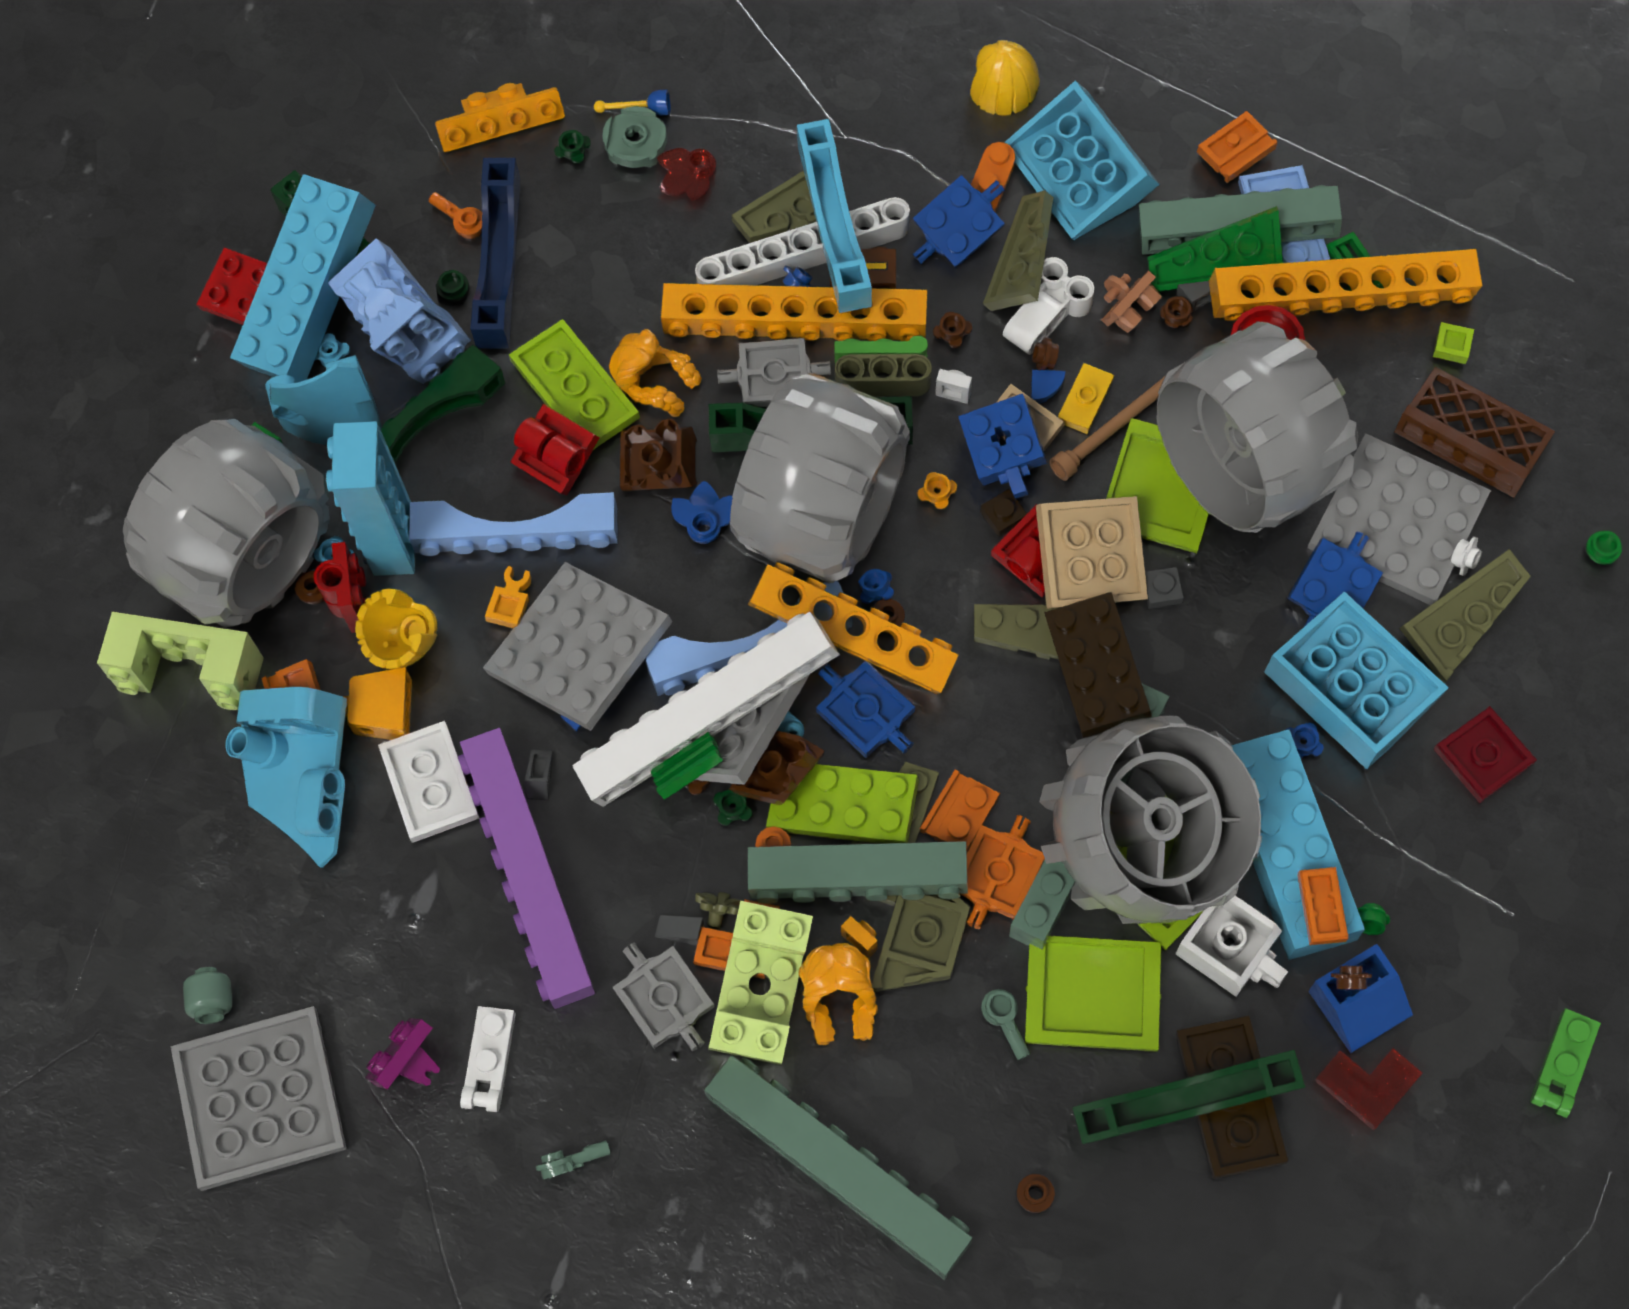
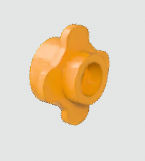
[917,472,957,509]

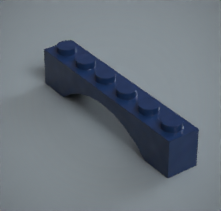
[470,158,521,349]

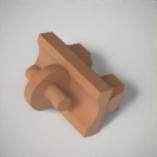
[1101,271,1162,333]

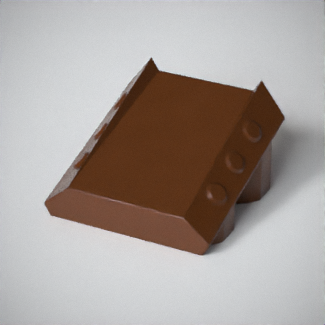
[620,419,697,491]
[729,731,825,805]

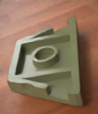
[872,894,970,992]

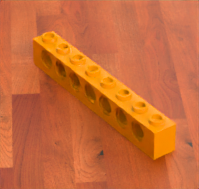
[1209,249,1483,321]
[661,283,927,341]

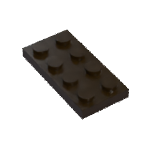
[1044,592,1152,738]
[1176,1016,1288,1179]

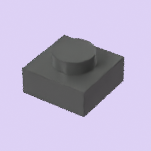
[1145,567,1184,609]

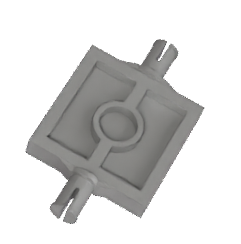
[717,338,831,407]
[613,943,715,1052]

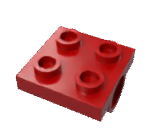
[196,247,267,325]
[510,404,600,496]
[991,504,1045,598]
[314,541,366,633]

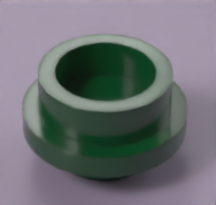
[436,270,469,302]

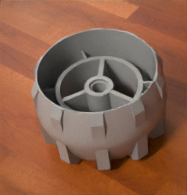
[1156,321,1358,533]
[730,373,910,583]
[122,419,330,628]
[1039,716,1262,924]

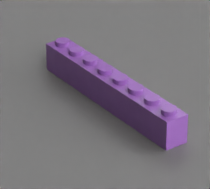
[458,727,596,1009]

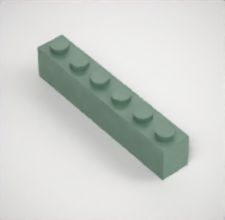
[1139,185,1342,255]
[748,841,968,904]

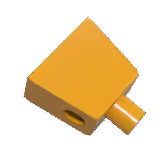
[343,667,412,740]

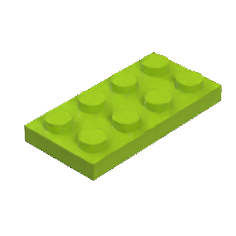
[509,319,640,450]
[766,764,919,844]

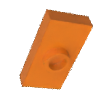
[1297,867,1349,945]

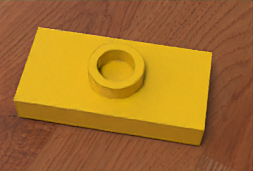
[1058,363,1114,435]

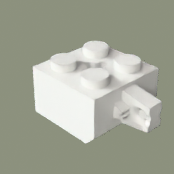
[1176,895,1288,997]

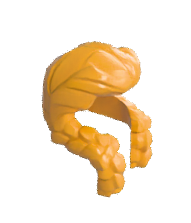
[609,329,702,417]
[798,943,878,1045]

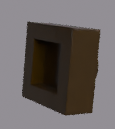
[980,489,1027,537]

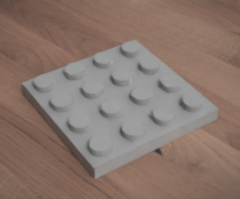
[1307,433,1491,605]
[483,562,673,731]
[170,1006,347,1191]

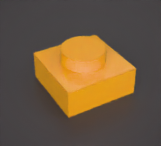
[841,916,878,959]

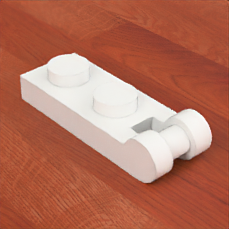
[460,1006,516,1112]

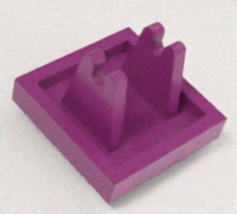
[365,1018,440,1090]

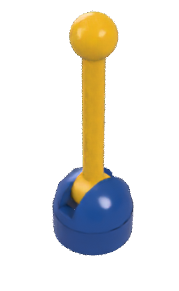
[594,89,671,116]

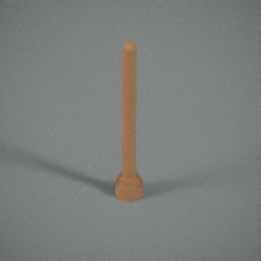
[1049,376,1165,481]

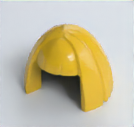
[970,40,1040,116]
[355,589,438,669]

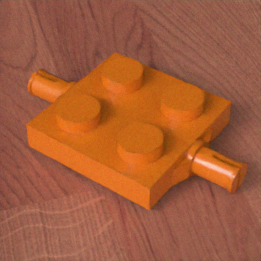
[960,815,1045,929]

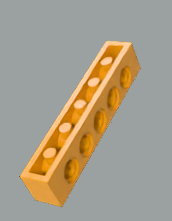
[748,562,959,694]

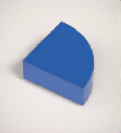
[1031,370,1066,404]

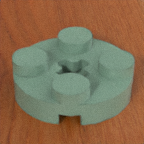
[602,106,667,168]

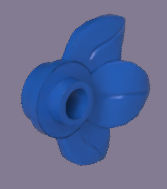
[671,481,733,544]

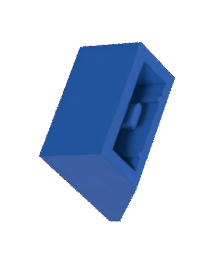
[1308,944,1413,1054]

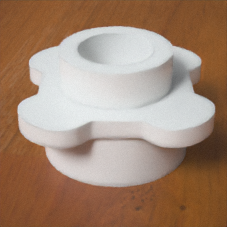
[1451,537,1482,576]

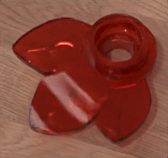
[657,148,716,201]

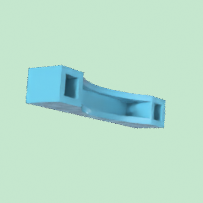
[797,119,872,313]

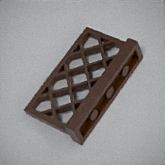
[1394,367,1555,498]

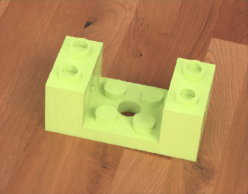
[97,612,264,710]
[708,900,813,1065]

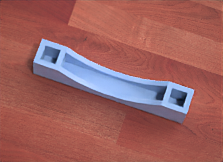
[409,492,618,556]
[644,580,852,696]

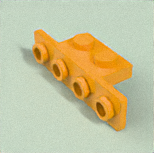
[435,83,565,152]

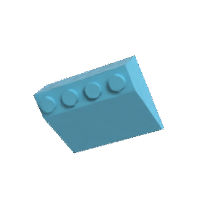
[1004,80,1160,240]
[1264,592,1449,769]

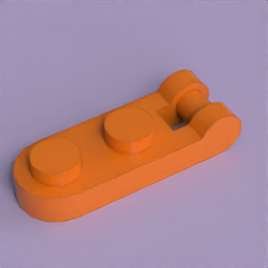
[971,142,1015,213]

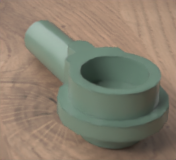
[981,989,1030,1060]
[535,1140,610,1180]

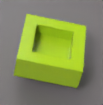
[1433,322,1474,364]

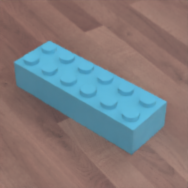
[230,174,376,382]
[326,421,415,576]
[1232,729,1365,960]

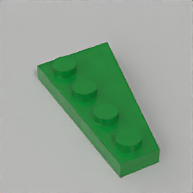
[1147,206,1283,292]

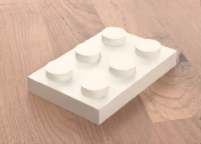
[378,721,479,843]

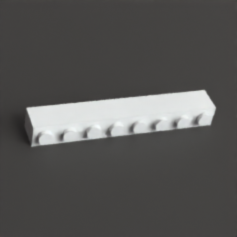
[572,612,840,807]

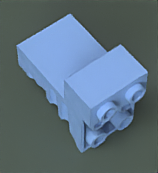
[328,238,471,384]

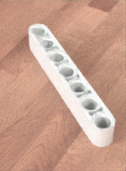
[695,197,910,286]

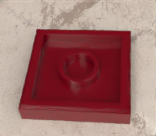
[1434,706,1537,803]

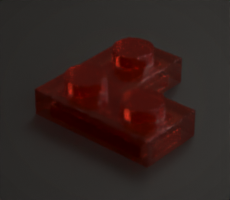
[1315,1048,1422,1131]

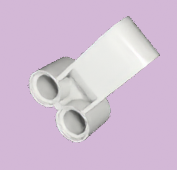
[1002,257,1094,355]

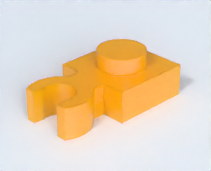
[485,566,532,628]

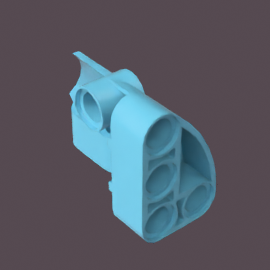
[265,355,382,445]
[225,687,347,868]

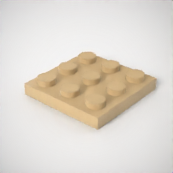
[1036,496,1148,609]

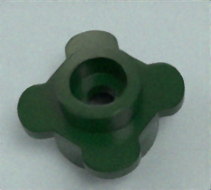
[554,130,591,163]
[713,789,752,826]

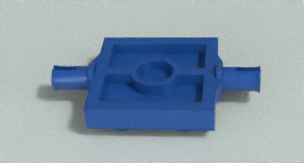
[912,175,1005,269]
[1287,531,1383,628]
[816,661,915,758]

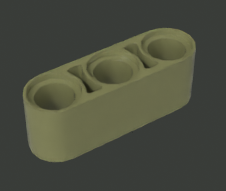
[835,354,932,397]

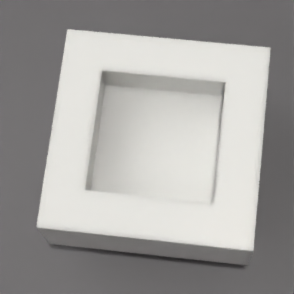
[936,369,972,404]

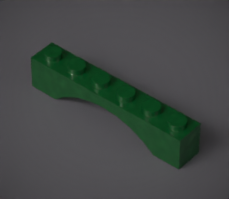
[381,345,506,464]
[709,396,913,452]
[1073,1049,1306,1144]

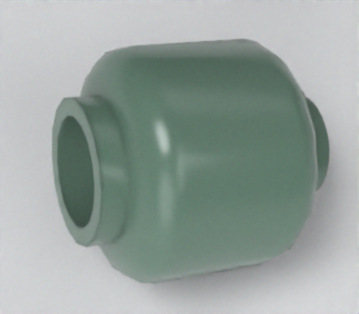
[183,967,232,1024]

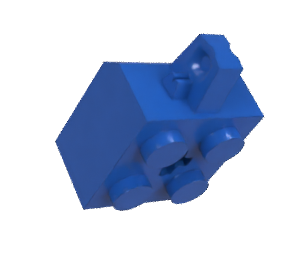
[958,393,1047,499]

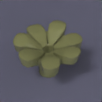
[695,892,740,927]

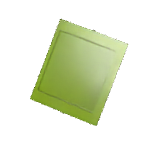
[1106,418,1209,553]
[1025,936,1161,1052]

